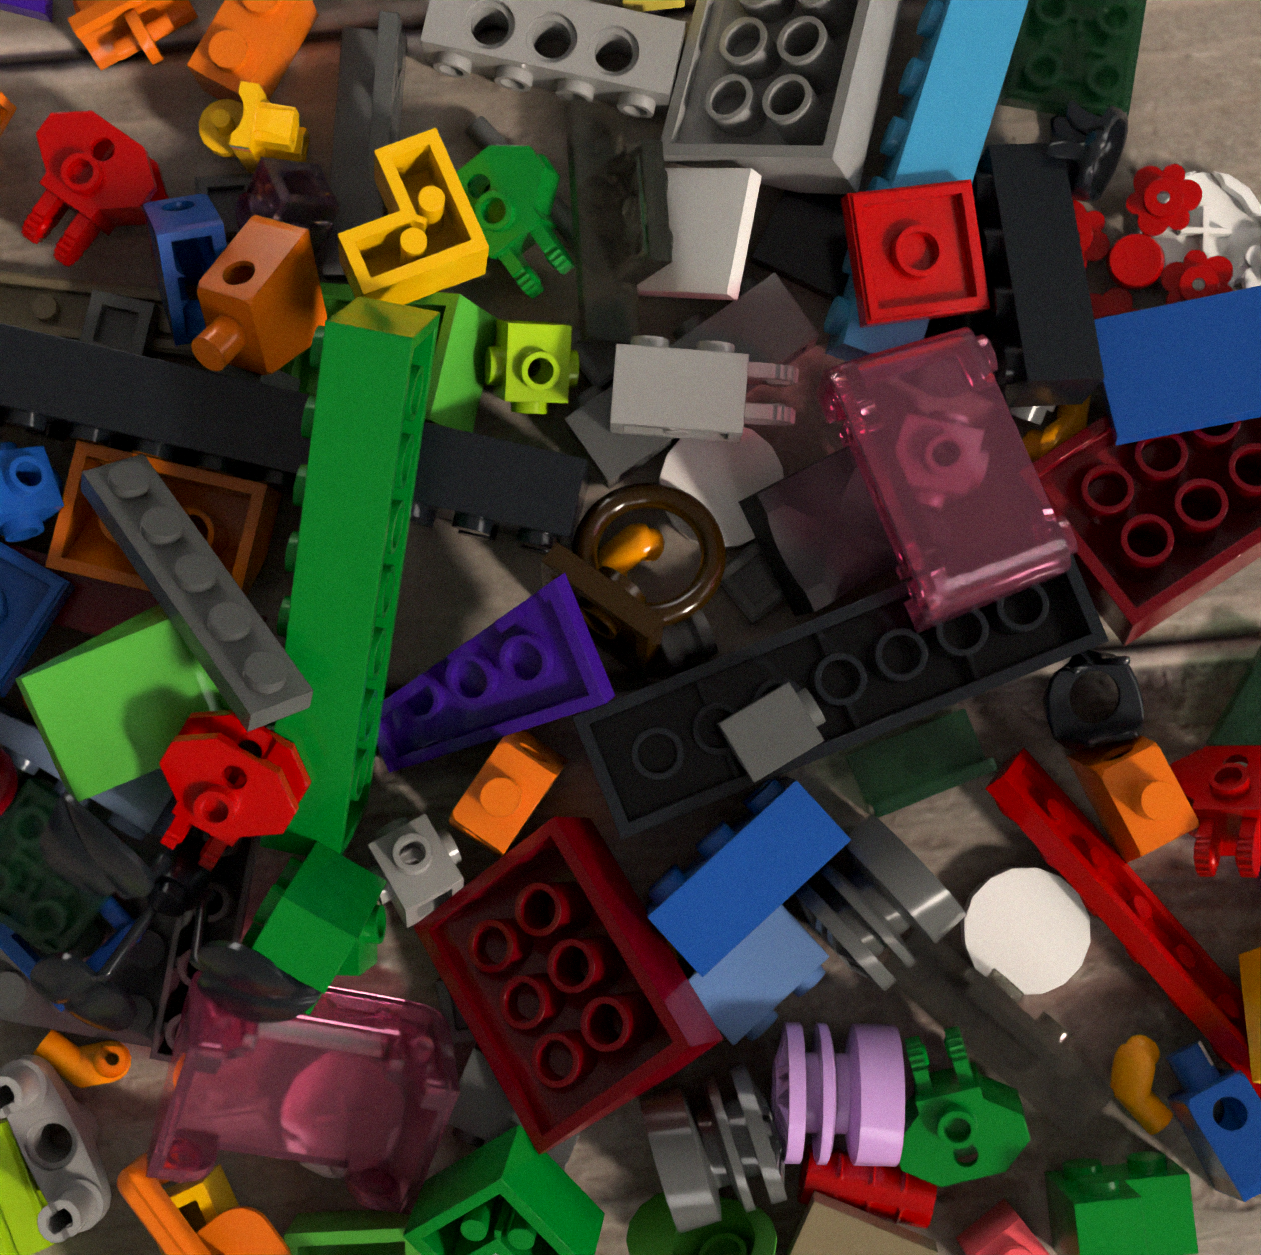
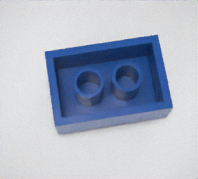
[646,776,851,977]

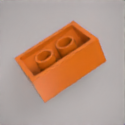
[45,440,282,597]

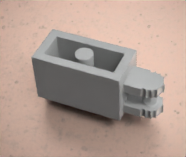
[610,335,799,443]

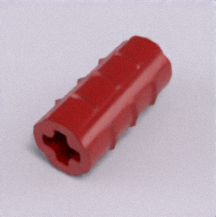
[797,1144,937,1229]

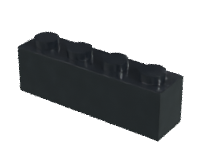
[972,143,1105,408]

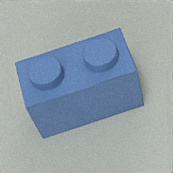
[684,904,830,1046]

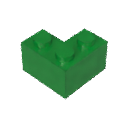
[240,841,387,1015]
[403,1125,605,1255]
[1044,1151,1199,1255]

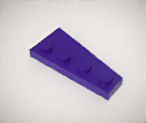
[377,573,615,773]

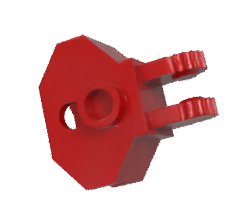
[21,110,169,267]
[159,709,312,871]
[1170,745,1261,878]

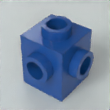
[0,442,64,542]

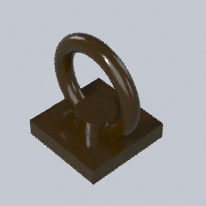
[541,482,726,680]

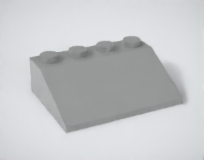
[657,0,903,194]

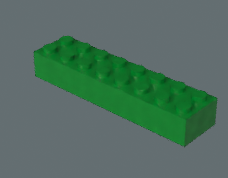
[260,296,440,856]

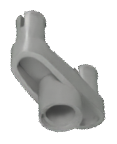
[0,1055,112,1243]

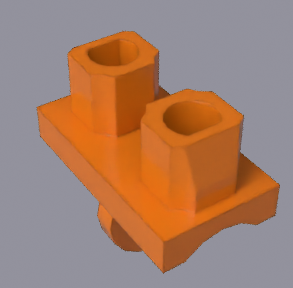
[67,0,198,71]

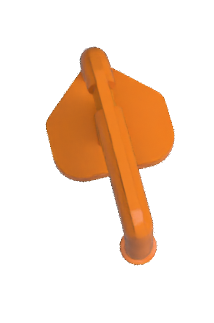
[117,1145,292,1255]

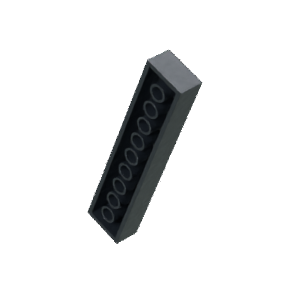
[0,323,590,555]

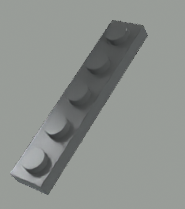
[81,454,313,732]

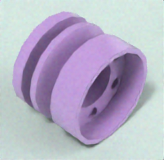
[771,1022,905,1167]

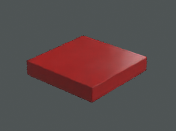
[841,179,990,328]

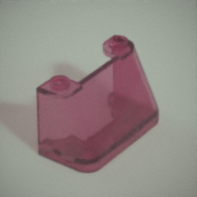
[815,327,1078,633]
[146,970,460,1215]

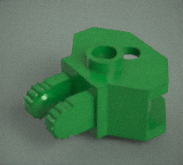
[456,145,575,299]
[899,1025,1031,1187]

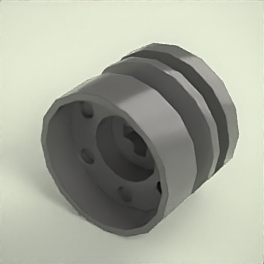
[794,814,966,992]
[639,1063,788,1233]

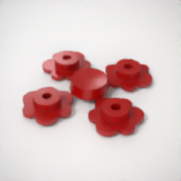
[1073,164,1233,319]

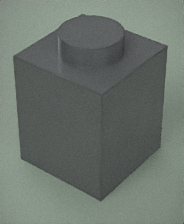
[716,682,826,783]

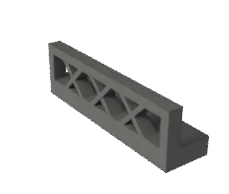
[322,11,408,281]

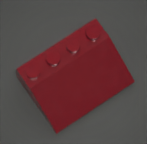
[1015,414,1261,647]
[413,817,723,1155]

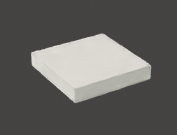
[619,168,762,301]

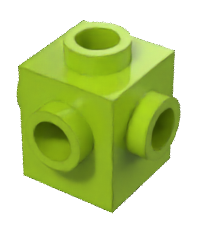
[484,319,579,414]

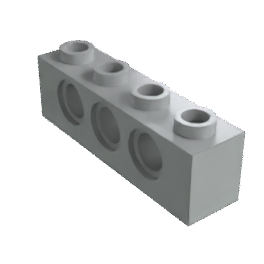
[420,0,686,118]

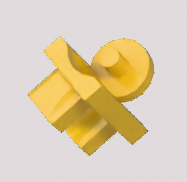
[199,81,310,182]

